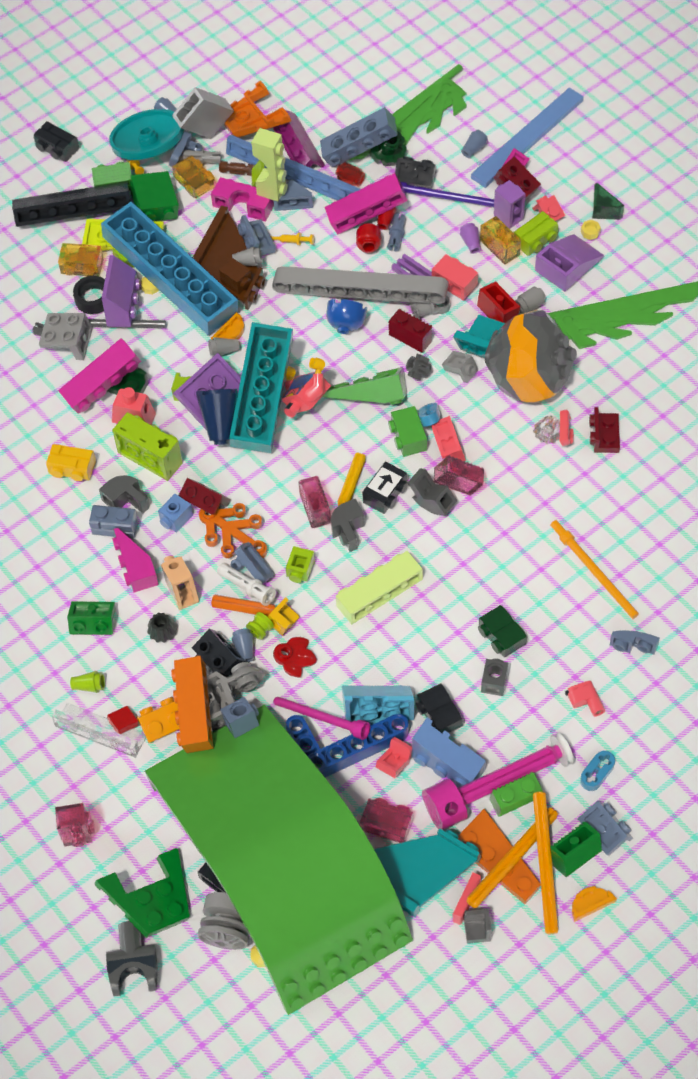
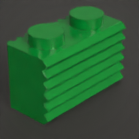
[550,822,603,877]

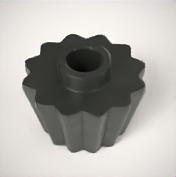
[147,612,177,643]

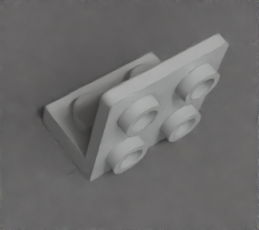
[39,313,93,360]

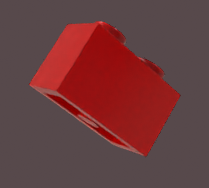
[477,281,520,323]

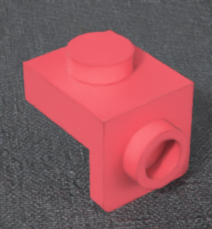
[532,195,565,221]
[376,737,412,778]

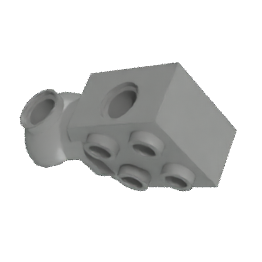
[207,662,264,731]

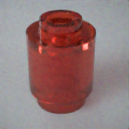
[335,162,365,187]

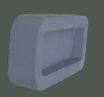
[169,131,203,169]
[230,542,274,584]

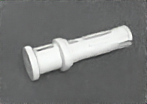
[217,562,276,606]

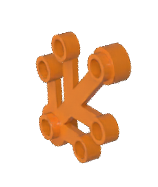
[199,503,267,558]

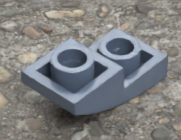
[609,630,660,655]

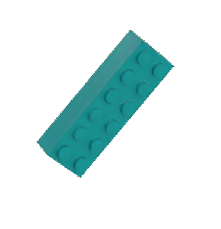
[229,322,293,453]

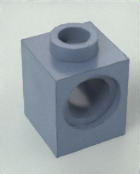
[220,697,259,738]

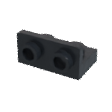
[395,157,437,188]

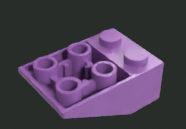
[535,234,604,291]

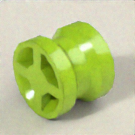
[246,612,274,640]

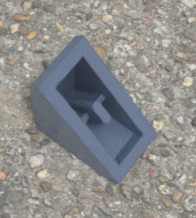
[273,179,313,211]

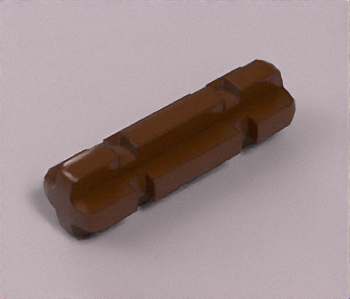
[219,161,255,176]

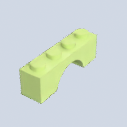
[251,128,288,201]

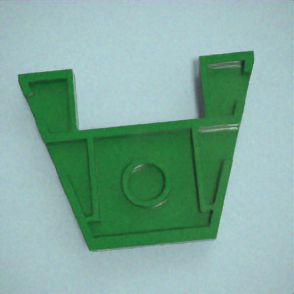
[94,848,190,938]

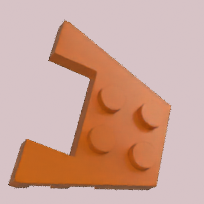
[224,80,291,137]

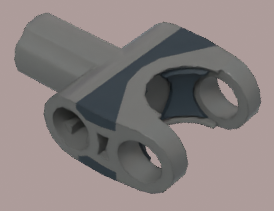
[106,921,158,997]

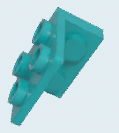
[453,315,505,358]

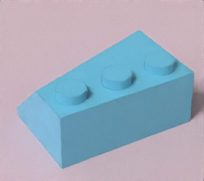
[342,685,414,726]

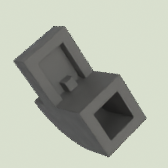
[408,468,457,516]
[99,475,149,514]
[331,499,365,552]

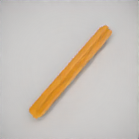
[533,792,558,934]
[466,807,558,908]

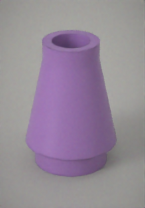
[460,223,481,254]

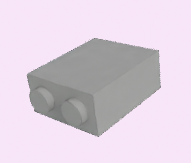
[172,87,234,139]

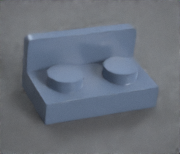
[577,801,633,856]

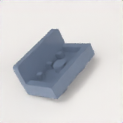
[238,215,276,255]

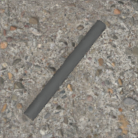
[89,319,166,328]

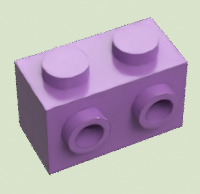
[494,180,525,229]

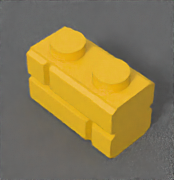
[46,444,96,481]

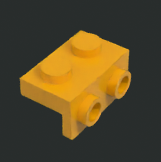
[136,697,180,743]

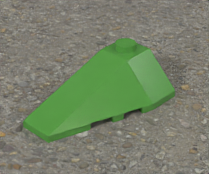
[322,367,406,405]

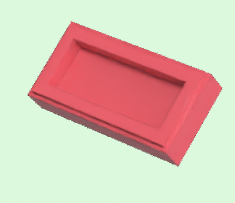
[452,872,481,925]

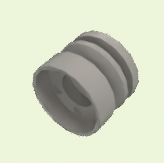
[197,892,250,950]

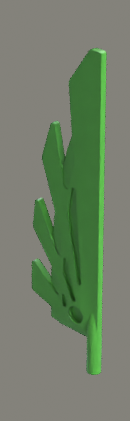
[347,64,467,161]
[547,281,698,349]

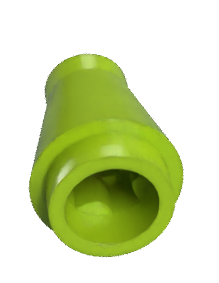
[70,671,105,693]

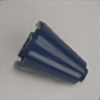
[196,389,238,445]

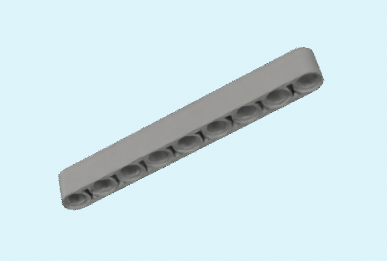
[272,266,449,304]

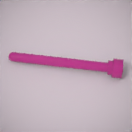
[273,697,370,740]

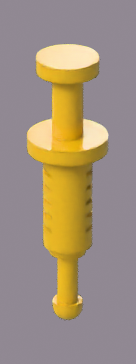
[125,159,144,174]
[270,232,314,245]

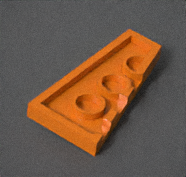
[458,809,541,904]

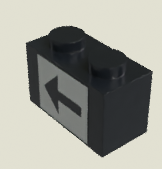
[362,461,408,514]

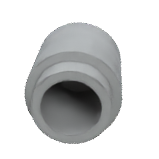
[515,286,546,314]

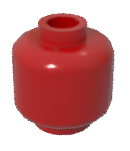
[356,223,381,253]

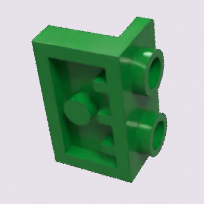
[67,601,116,635]

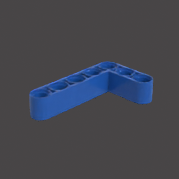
[286,714,409,778]

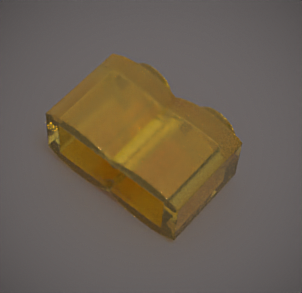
[172,156,215,199]

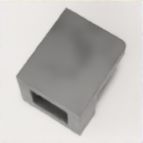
[464,909,492,944]

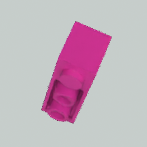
[112,528,159,593]

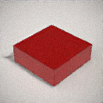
[107,706,138,735]

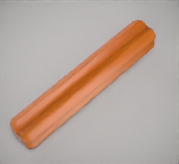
[211,594,276,617]

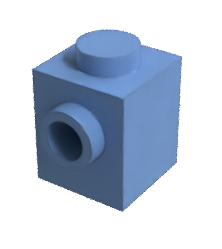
[158,494,193,533]

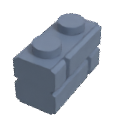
[89,505,138,539]

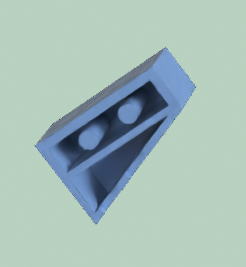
[412,717,486,788]

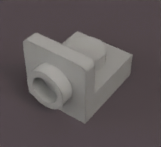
[442,351,478,383]

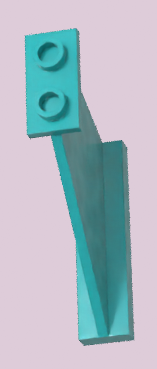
[374,828,481,918]

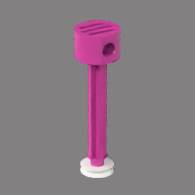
[422,733,574,830]

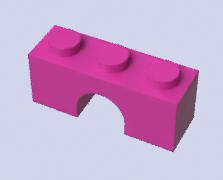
[211,177,274,222]

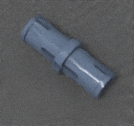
[387,213,406,252]

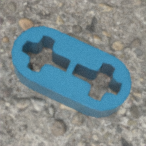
[419,403,440,426]
[580,751,615,791]

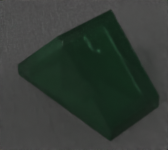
[592,183,624,220]

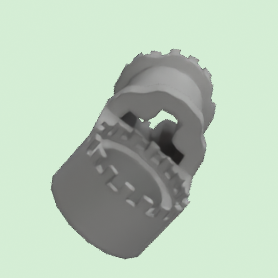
[410,295,450,320]

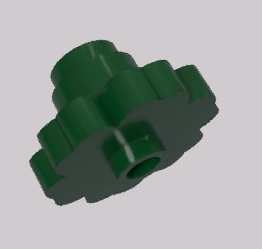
[369,131,407,166]

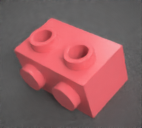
[432,254,478,300]

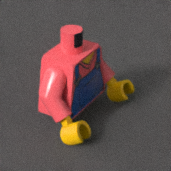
[282,357,331,417]

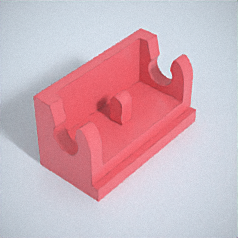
[431,416,466,465]

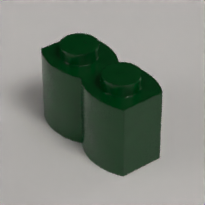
[478,605,527,657]

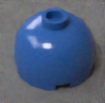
[326,299,367,334]

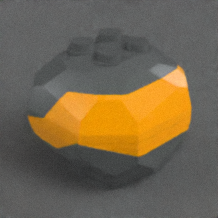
[485,310,577,402]

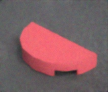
[559,410,574,446]

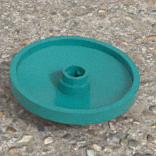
[109,109,184,160]

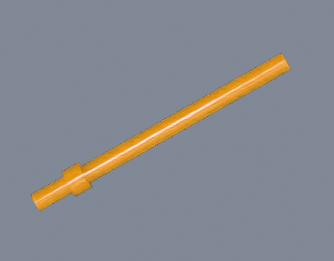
[550,520,639,619]

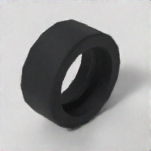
[73,275,105,314]

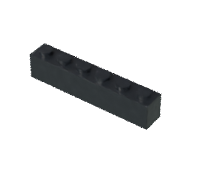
[12,181,131,227]

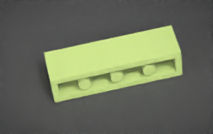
[336,551,423,625]

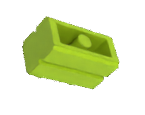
[513,211,558,256]

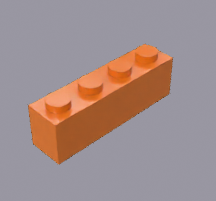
[171,656,214,753]

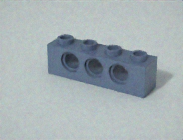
[320,107,398,168]

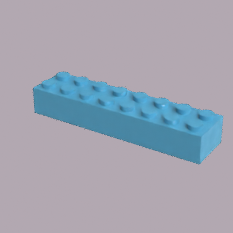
[101,202,238,336]

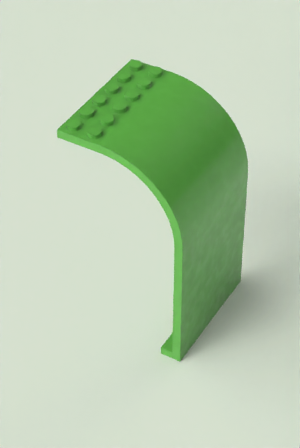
[145,704,413,1015]

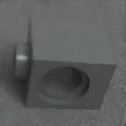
[481,658,508,696]

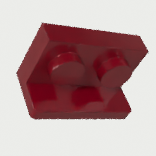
[589,407,620,453]
[178,478,231,515]

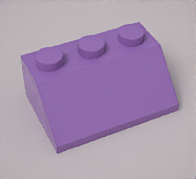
[102,255,141,327]

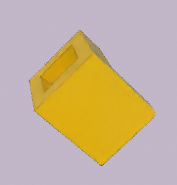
[268,597,299,636]

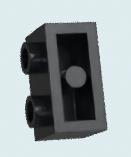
[192,629,246,677]

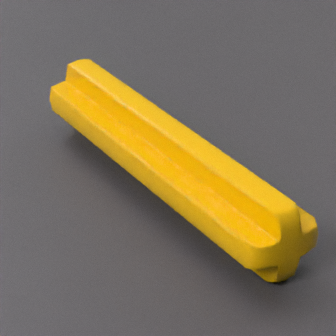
[337,453,366,506]

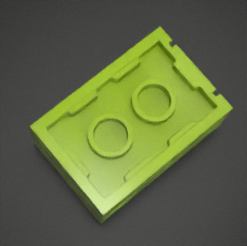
[112,412,183,481]

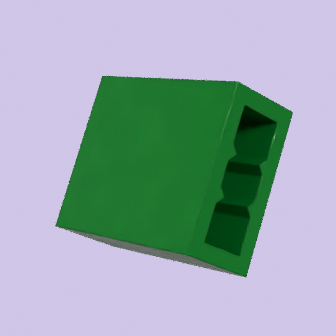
[130,171,179,221]

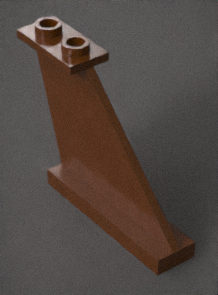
[192,205,266,310]

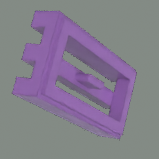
[392,254,432,276]

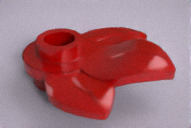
[273,637,317,678]

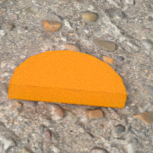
[211,312,244,340]
[571,886,617,922]

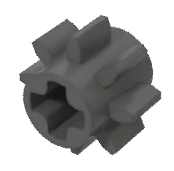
[406,353,431,381]

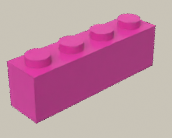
[325,173,408,235]
[58,338,142,414]

